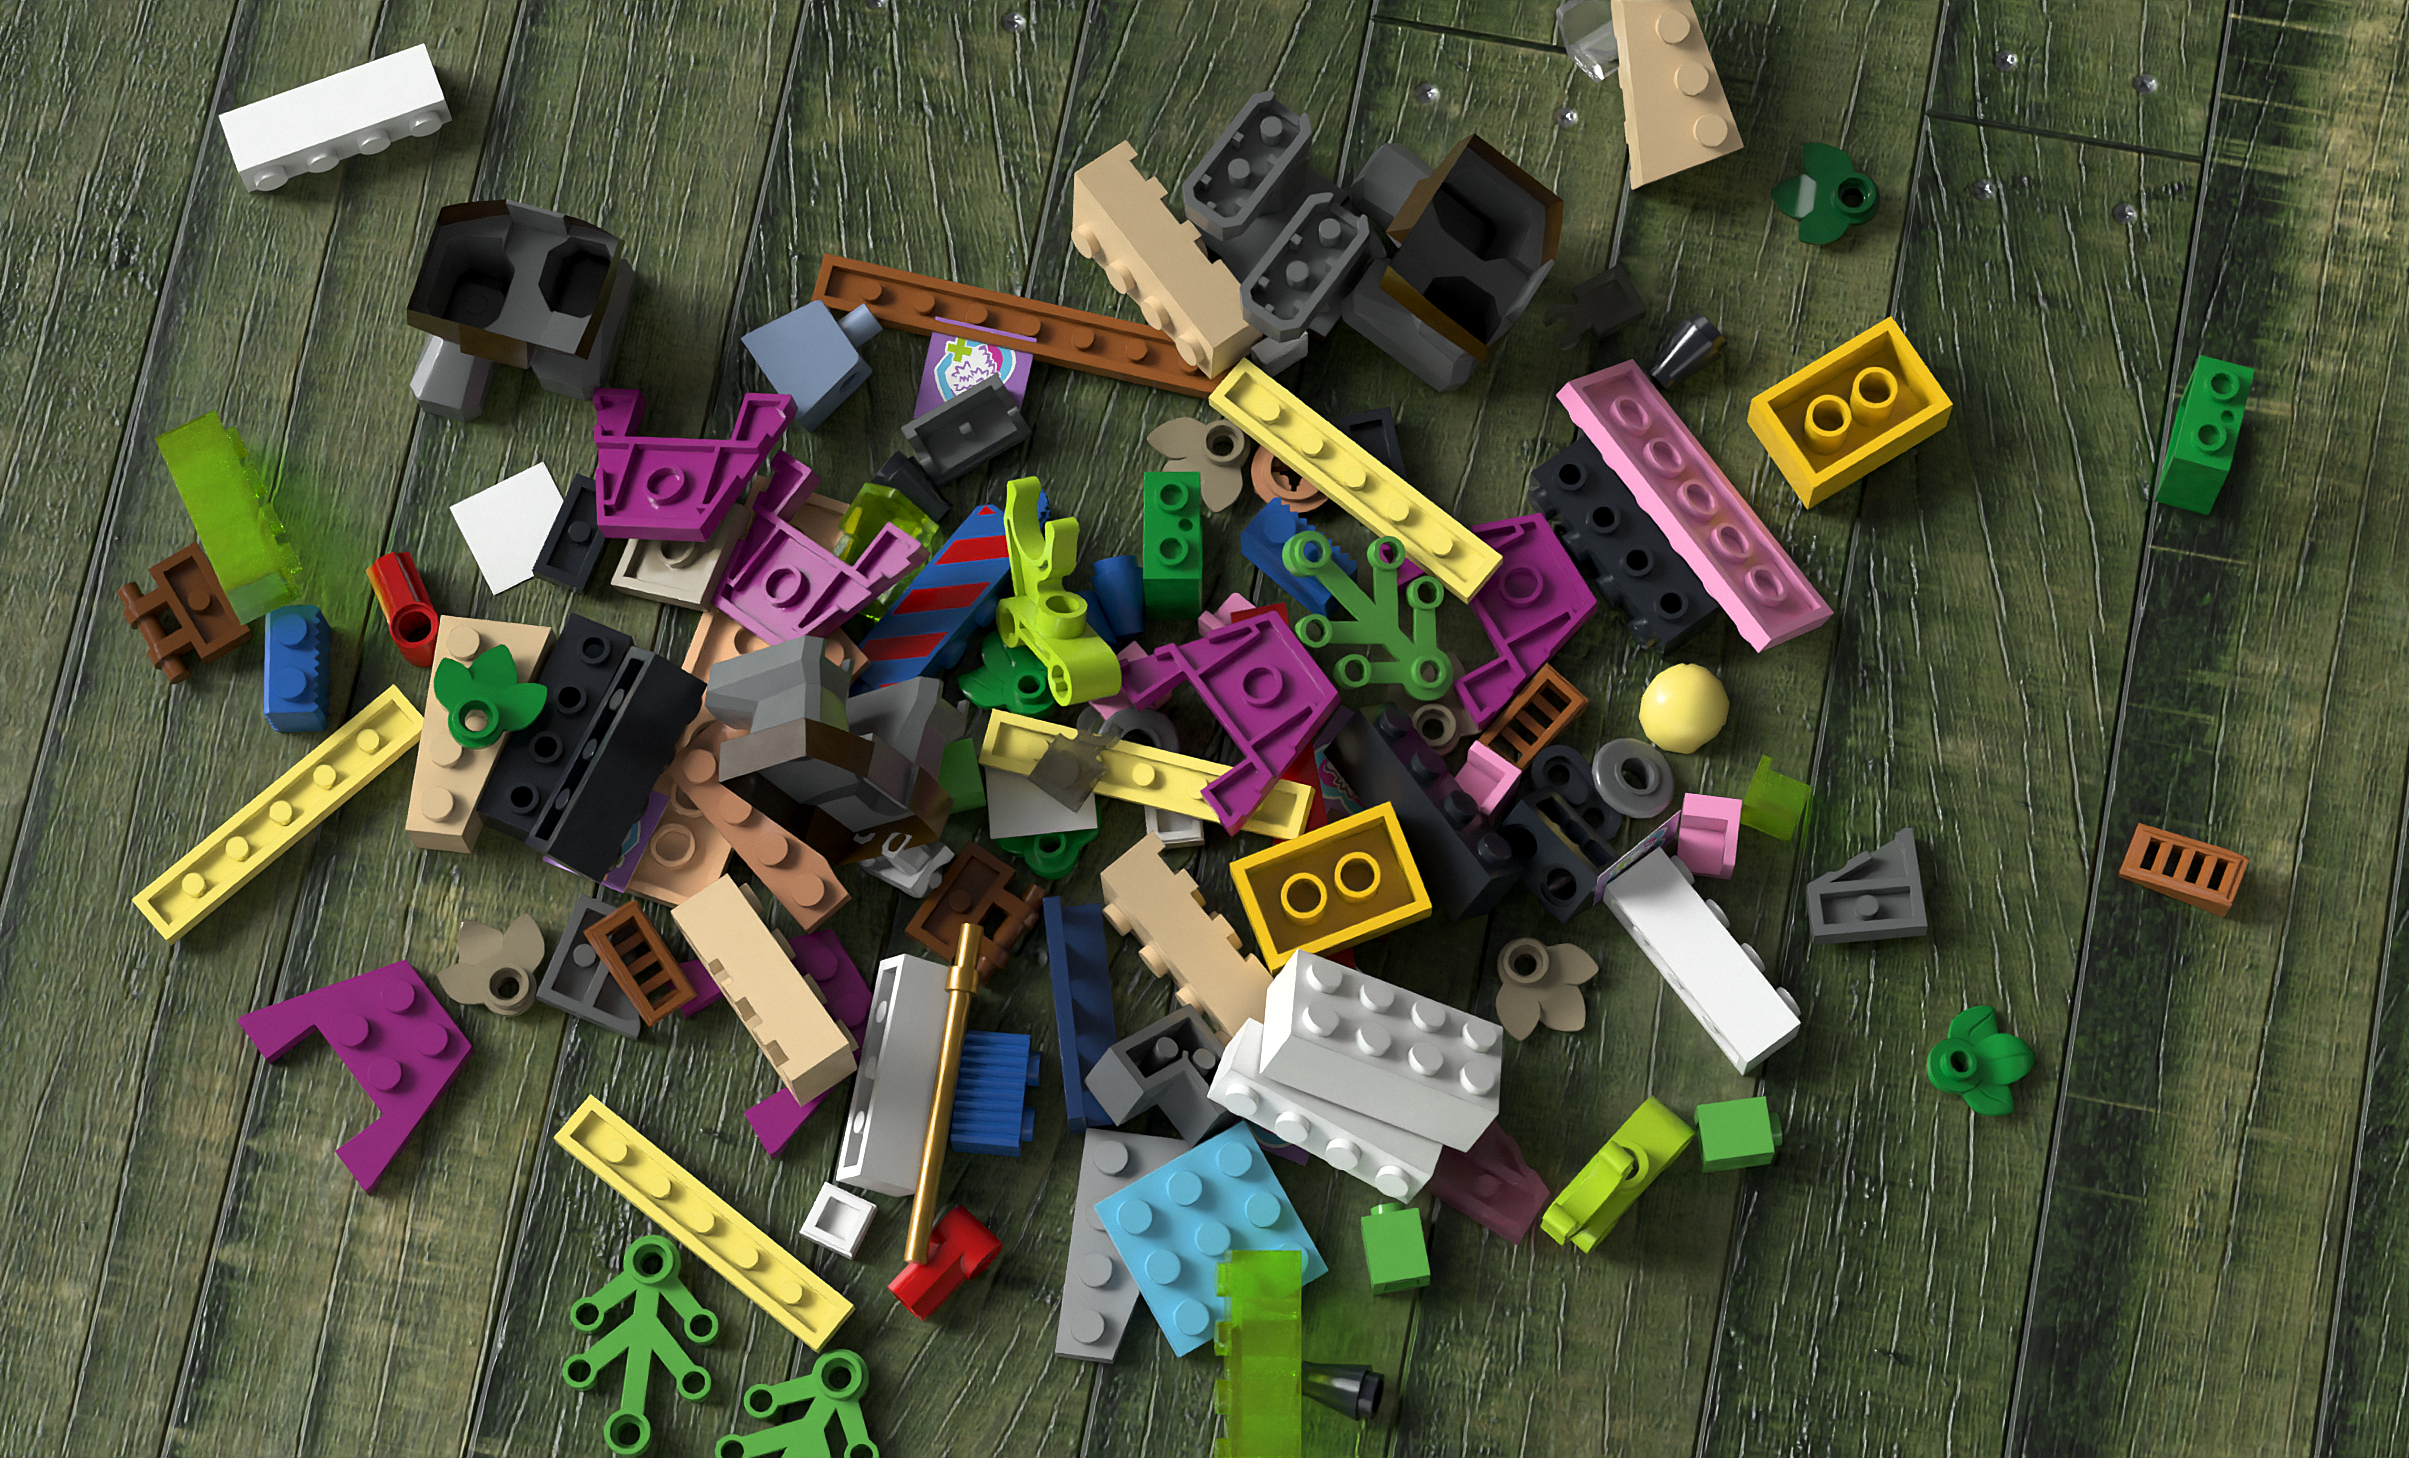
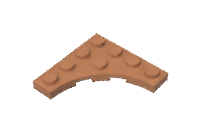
[666,627,872,935]

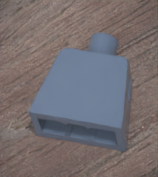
[741,300,883,433]

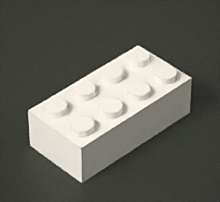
[1260,949,1503,1153]

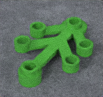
[1282,531,1453,701]
[562,1235,721,1458]
[715,1349,880,1458]

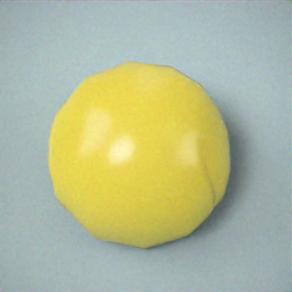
[1639,663,1730,754]

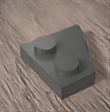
[1806,828,1928,945]
[536,893,640,1041]

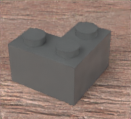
[1083,1003,1239,1148]

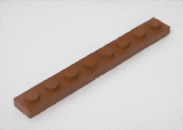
[811,253,1250,400]

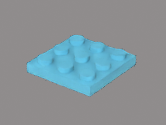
[1093,1120,1329,1357]

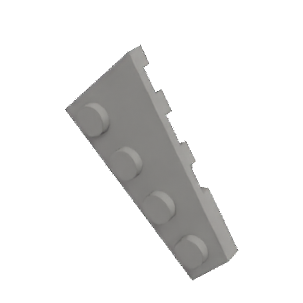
[1055,1128,1200,1364]

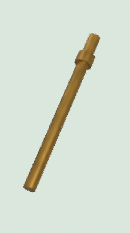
[903,923,984,1265]

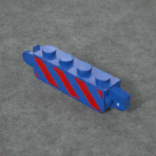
[848,489,1051,699]

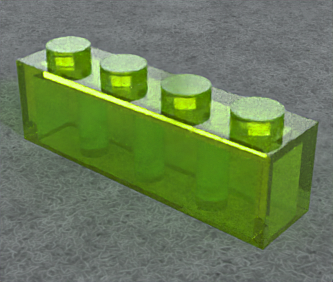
[154,410,303,625]
[1214,1250,1301,1458]

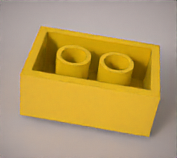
[1747,316,1953,510]
[1230,801,1432,977]

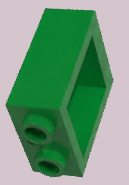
[2154,355,2255,515]
[1143,472,1203,620]

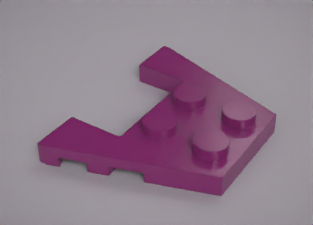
[593,388,798,542]
[711,449,931,646]
[1379,513,1597,731]
[1118,610,1341,837]
[658,929,873,1160]
[237,959,475,1195]

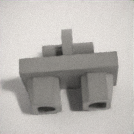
[853,832,955,898]

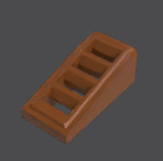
[1477,663,1592,777]
[2118,823,2249,918]
[583,900,698,1027]

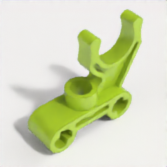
[996,476,1121,706]
[1540,1095,1696,1255]

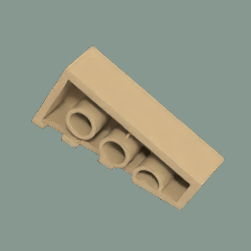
[1610,0,1744,190]
[1071,140,1263,379]
[405,615,557,854]
[1100,830,1274,1048]
[670,873,859,1107]

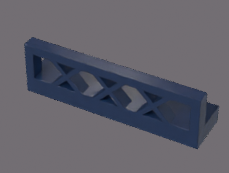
[1043,896,1127,1134]

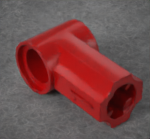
[366,551,440,667]
[887,1204,1004,1323]

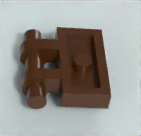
[117,541,254,684]
[905,840,1049,987]

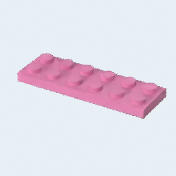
[1556,359,1834,653]

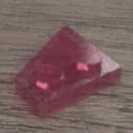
[1422,1118,1550,1246]

